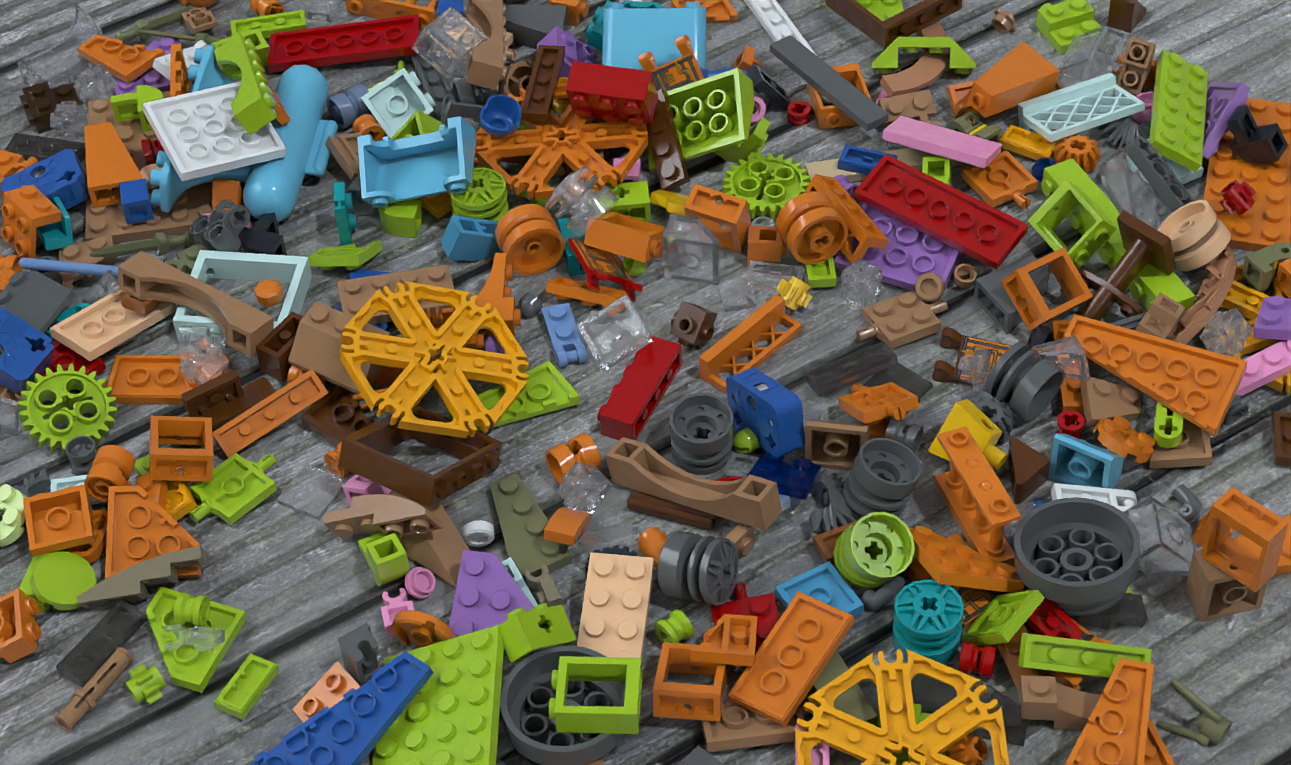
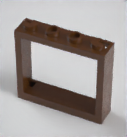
[826,0,962,49]
[338,405,502,507]

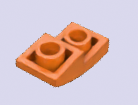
[544,507,592,546]

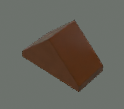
[1107,0,1147,33]
[1008,438,1050,505]

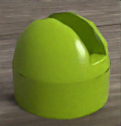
[623,257,647,276]
[733,427,759,454]

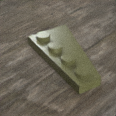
[489,473,572,583]

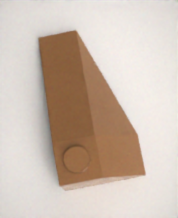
[376,490,470,590]

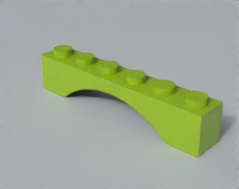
[214,33,277,136]

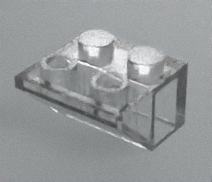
[412,7,489,79]
[1058,27,1129,82]

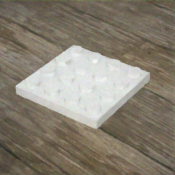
[143,81,286,181]

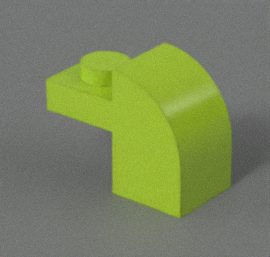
[111,85,164,132]
[714,117,770,164]
[378,199,423,238]
[358,532,410,586]

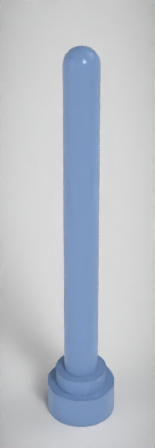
[19,258,118,277]

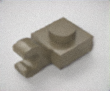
[525,564,562,607]

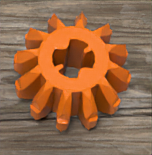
[1053,133,1101,174]

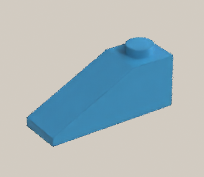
[440,215,503,261]

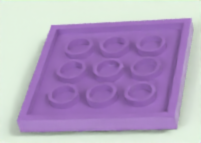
[834,202,962,299]

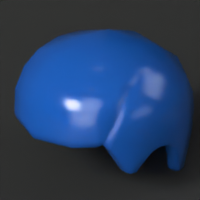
[479,95,522,138]

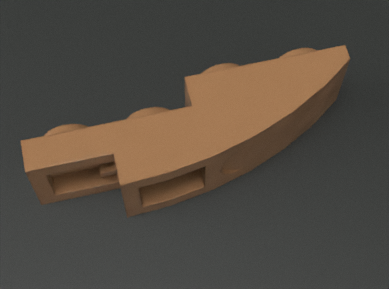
[323,494,443,539]

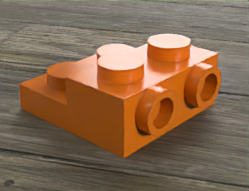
[23,484,95,557]
[0,588,42,663]

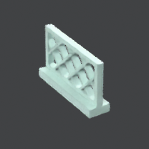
[1017,73,1145,142]

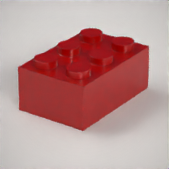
[565,61,658,126]

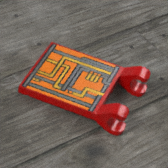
[567,237,643,302]

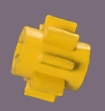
[776,275,813,311]

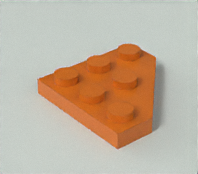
[105,485,202,578]
[909,526,1025,593]

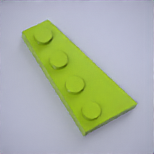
[448,360,581,432]

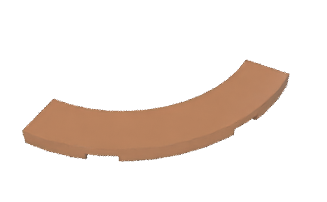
[880,22,949,97]
[1165,244,1236,344]

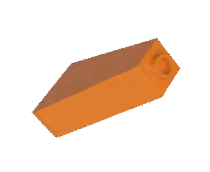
[968,42,1060,118]
[84,122,143,208]

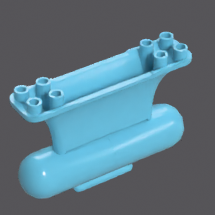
[150,44,338,222]

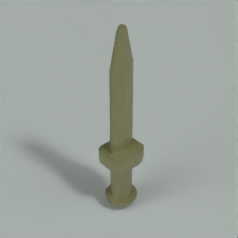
[115,6,199,44]
[136,30,228,45]
[89,232,194,258]

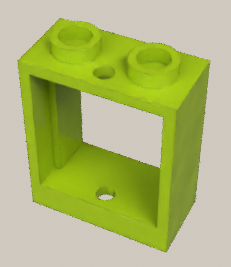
[1028,179,1117,270]
[549,656,643,734]

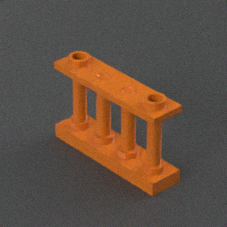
[345,0,438,32]
[934,426,1021,566]

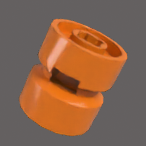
[545,432,602,486]
[84,445,135,503]

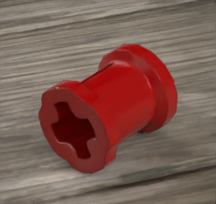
[1055,410,1085,439]

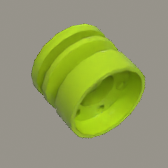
[449,167,509,221]
[833,512,915,589]

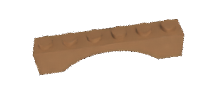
[466,0,507,90]
[118,251,274,357]
[605,437,782,531]

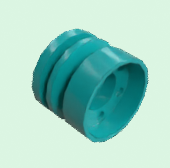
[892,579,964,665]

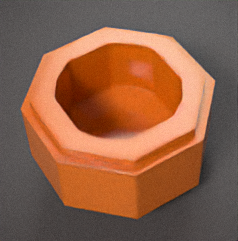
[254,279,284,307]

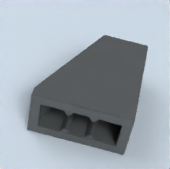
[504,5,568,50]
[974,255,1050,335]

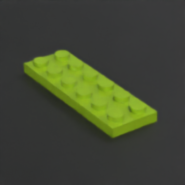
[1149,49,1208,173]

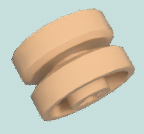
[1157,200,1231,271]

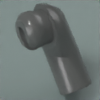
[1172,484,1202,524]
[861,576,906,611]

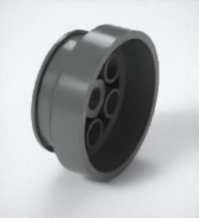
[1014,498,1140,615]
[500,646,626,765]

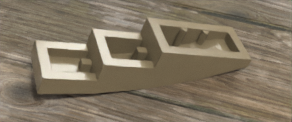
[77,546,208,609]

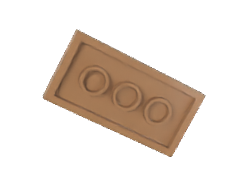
[337,265,454,325]

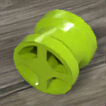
[174,592,210,627]
[654,609,694,644]

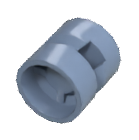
[327,83,373,129]

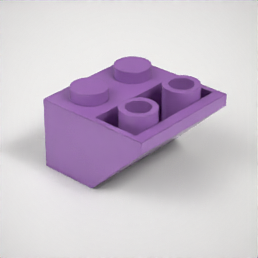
[537,26,596,78]

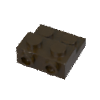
[19,81,88,134]

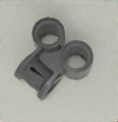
[189,200,250,252]

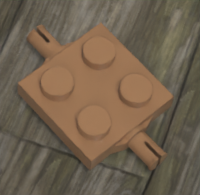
[856,290,948,350]

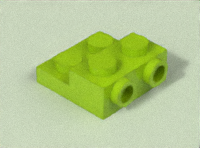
[1036,0,1107,54]

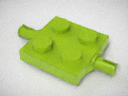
[189,453,277,526]

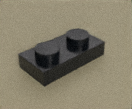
[747,64,791,112]

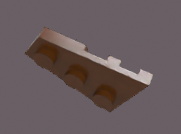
[301,386,372,446]

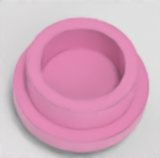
[405,567,436,599]

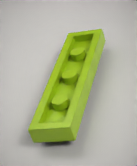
[1018,633,1152,678]

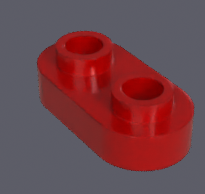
[1026,598,1081,640]

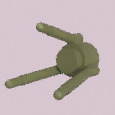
[1158,678,1233,746]

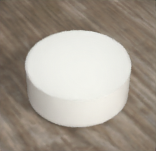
[463,520,494,547]

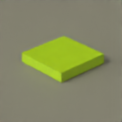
[961,590,1045,646]

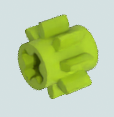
[125,664,167,705]

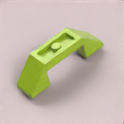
[871,37,976,74]

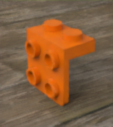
[1,185,61,258]

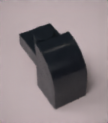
[1227,105,1288,164]
[240,213,287,256]

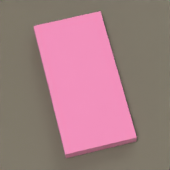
[882,116,1002,168]

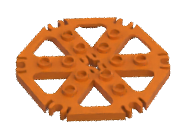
[476,83,648,200]

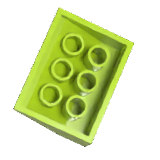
[648,68,755,171]

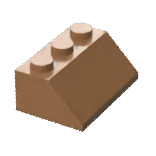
[288,301,390,394]

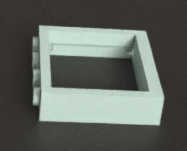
[172,250,312,344]

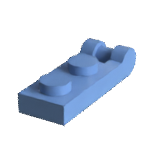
[541,302,588,368]

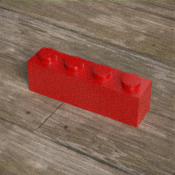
[597,335,682,441]

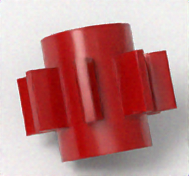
[1219,180,1256,215]

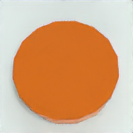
[391,610,456,648]

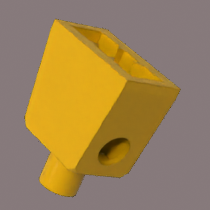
[928,399,1008,470]

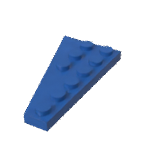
[250,651,434,765]

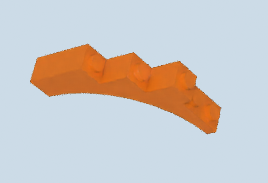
[373,253,522,385]

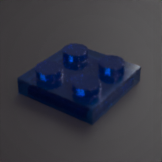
[747,452,822,500]

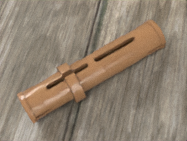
[54,647,134,732]

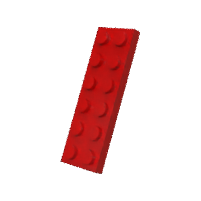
[268,14,421,73]
[854,154,1028,270]

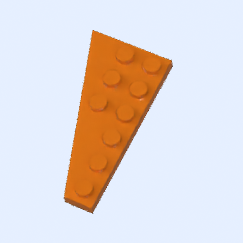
[1063,314,1247,437]
[1065,658,1154,765]

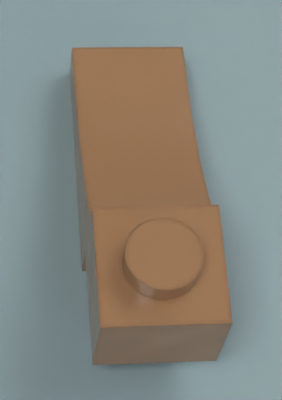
[1019,675,1101,730]

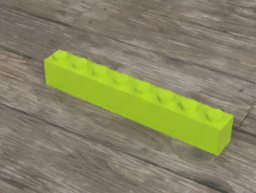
[1041,158,1195,319]

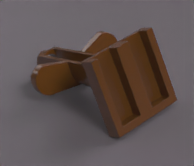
[1079,210,1176,321]

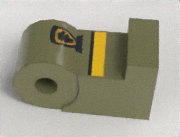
[949,112,1001,143]
[1241,242,1291,292]

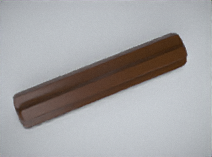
[627,492,716,530]

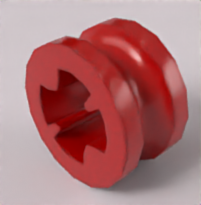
[787,101,811,126]

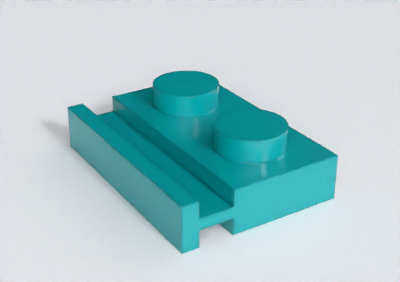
[333,182,357,246]

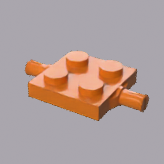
[961,150,1038,210]
[838,382,919,425]

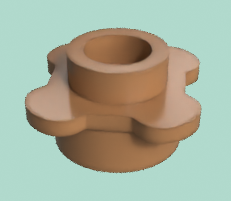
[991,8,1017,34]

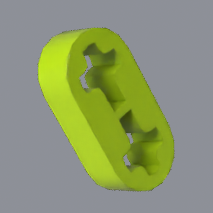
[1154,402,1184,448]

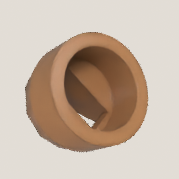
[953,264,977,289]

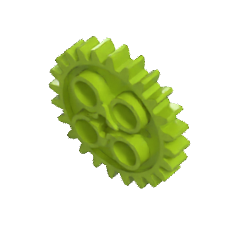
[723,153,810,221]
[18,364,117,455]

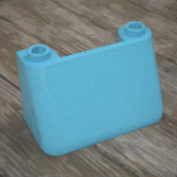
[602,2,707,71]
[357,116,476,208]

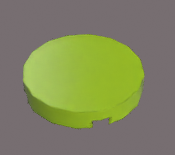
[31,551,96,610]

